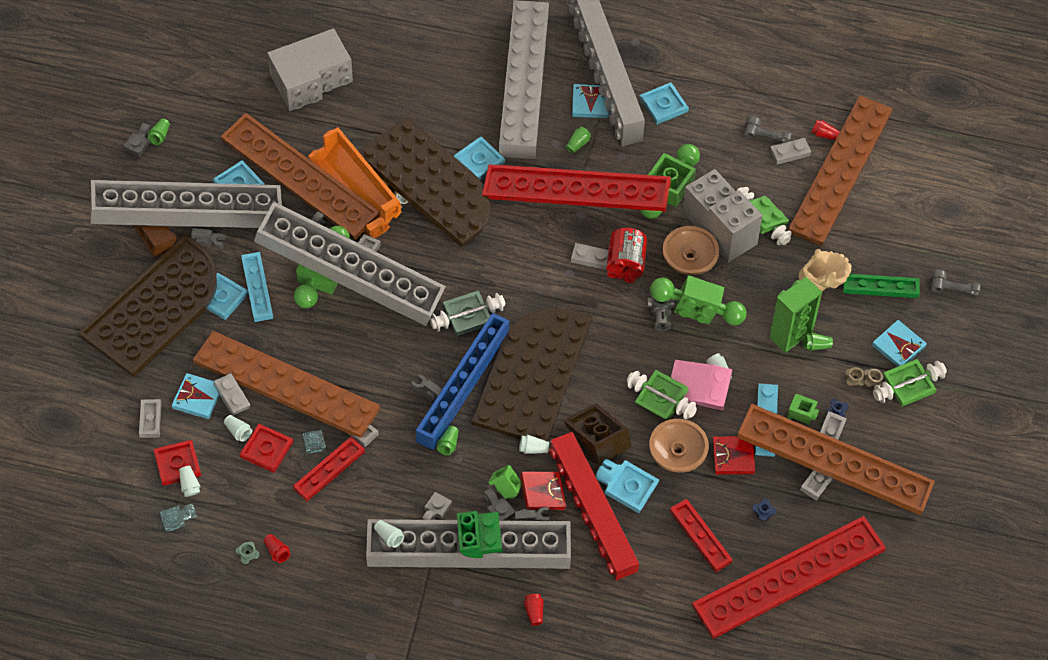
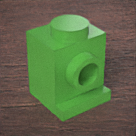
[787,394,819,425]
[488,465,522,499]

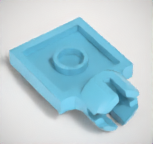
[596,459,659,513]

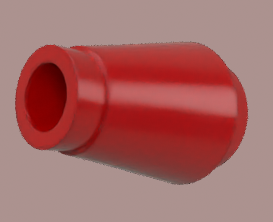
[811,120,840,141]
[263,534,291,563]
[523,594,544,626]

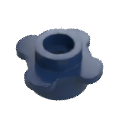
[826,399,849,417]
[752,499,776,521]

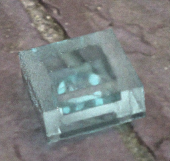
[302,429,326,454]

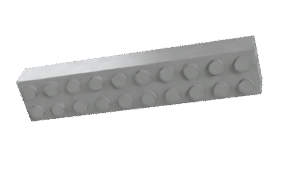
[499,0,549,159]
[568,0,645,146]
[90,180,282,228]
[254,201,446,326]
[366,519,571,569]

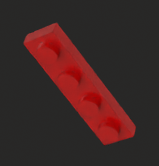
[293,437,365,502]
[670,499,733,573]

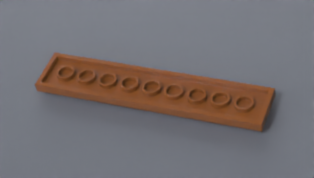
[788,95,893,246]
[221,113,380,240]
[193,331,380,438]
[737,404,935,515]

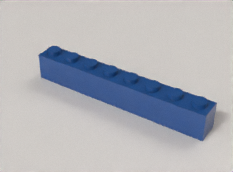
[416,313,509,450]

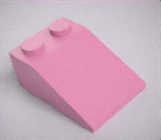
[671,360,732,411]

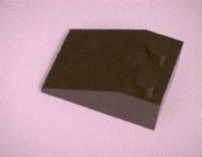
[564,403,632,464]

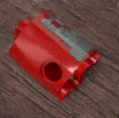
[606,228,647,283]

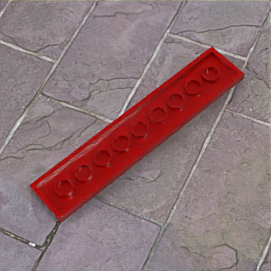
[482,164,671,212]
[692,516,886,639]

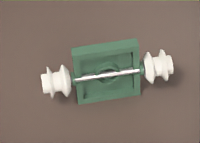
[430,291,505,336]

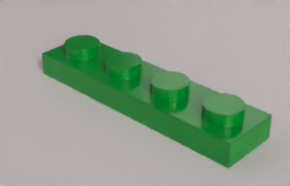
[843,274,920,298]

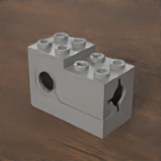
[267,28,353,111]
[682,169,763,262]

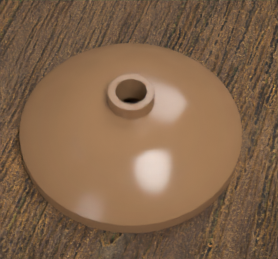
[663,226,719,275]
[649,419,709,473]

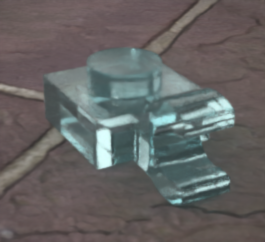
[160,504,197,532]

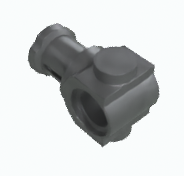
[647,296,675,332]

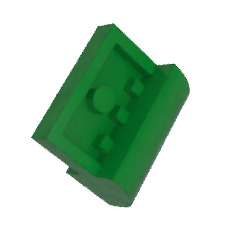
[457,511,503,558]

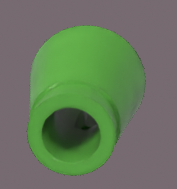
[148,119,170,145]
[566,127,591,154]
[803,332,833,351]
[437,426,459,455]

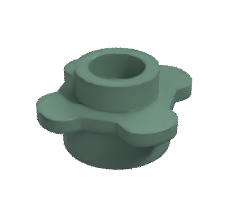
[236,542,260,564]

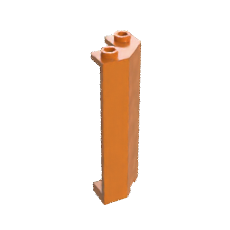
[308,127,401,238]

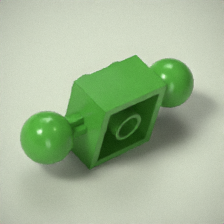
[640,144,700,219]
[294,226,350,308]
[650,275,747,326]

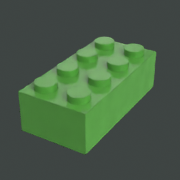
[770,277,822,353]

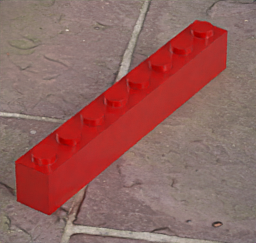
[549,432,639,580]

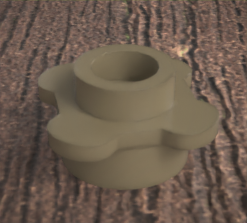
[845,367,865,386]
[864,369,883,387]

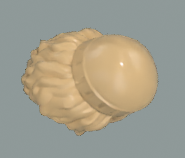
[798,249,852,291]

